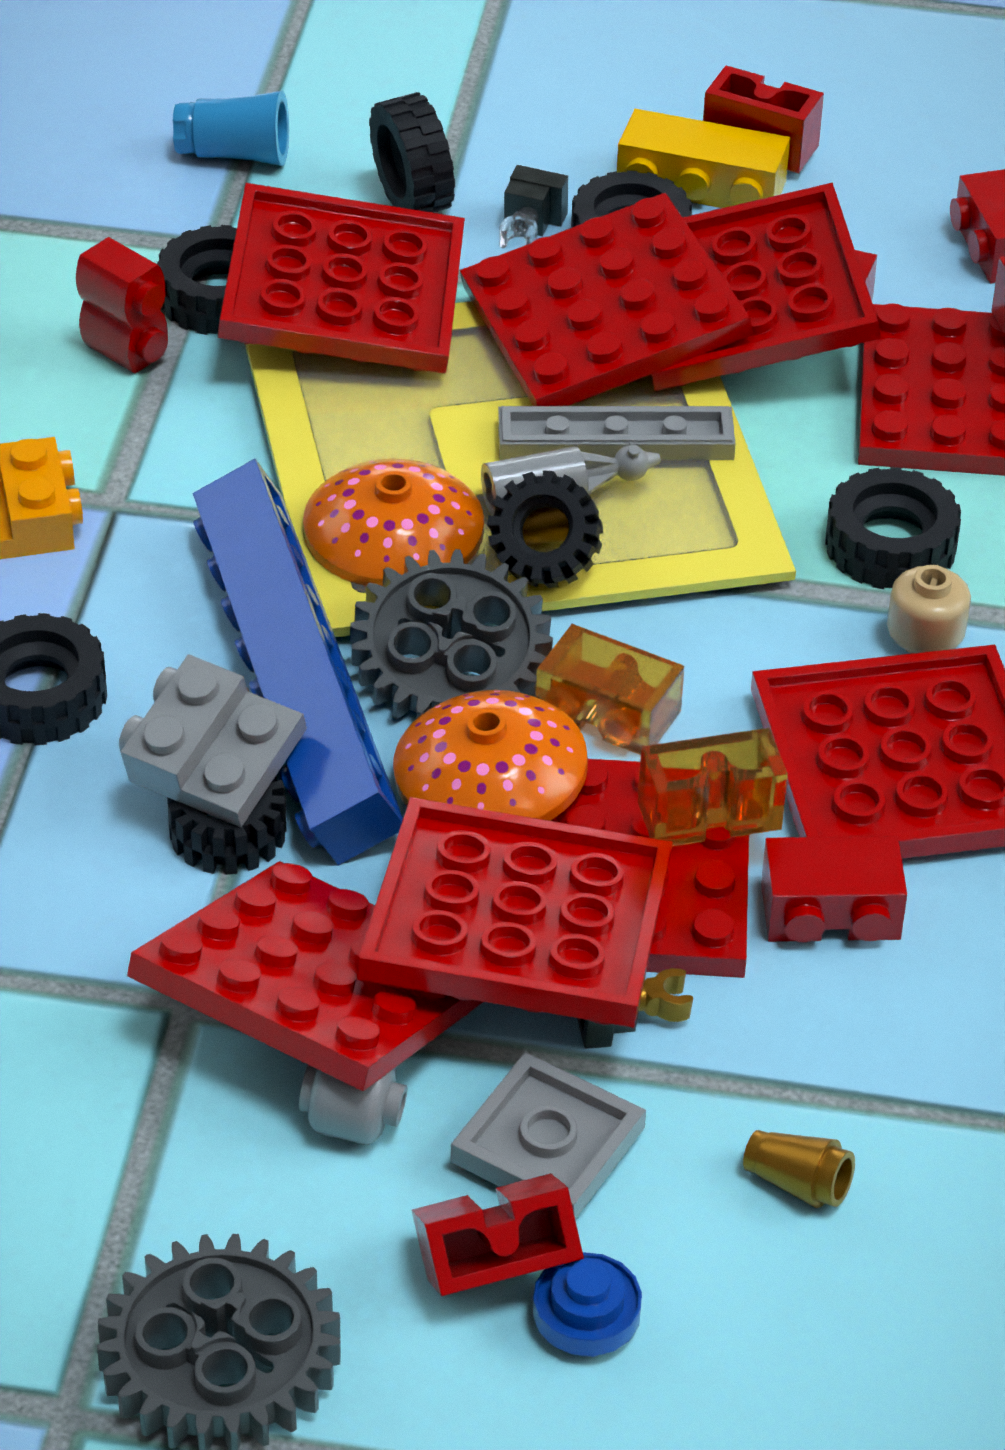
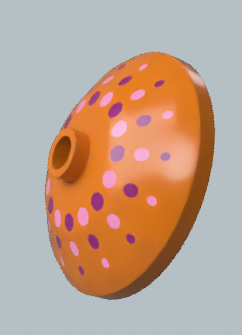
[303,458,484,586]
[393,690,588,821]

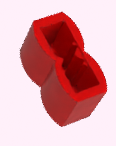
[76,237,168,374]

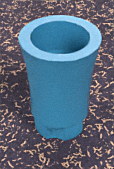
[172,90,289,166]

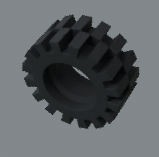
[487,470,604,588]
[167,776,287,875]

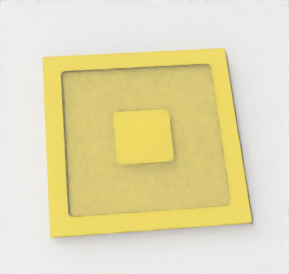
[245,301,796,637]

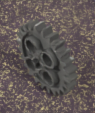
[350,549,553,720]
[97,1234,341,1450]

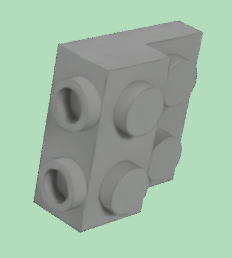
[119,654,307,828]

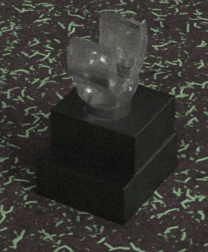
[499,165,568,248]

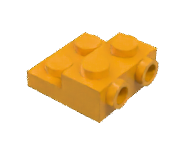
[0,437,83,559]

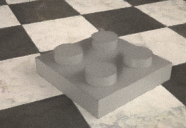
[450,1052,646,1219]

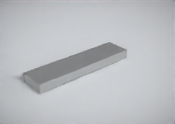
[498,406,736,460]

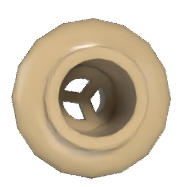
[887,565,971,654]

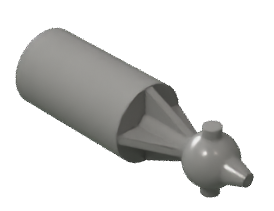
[481,445,661,516]

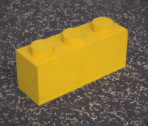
[617,108,790,208]

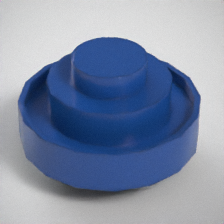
[533,1252,642,1357]

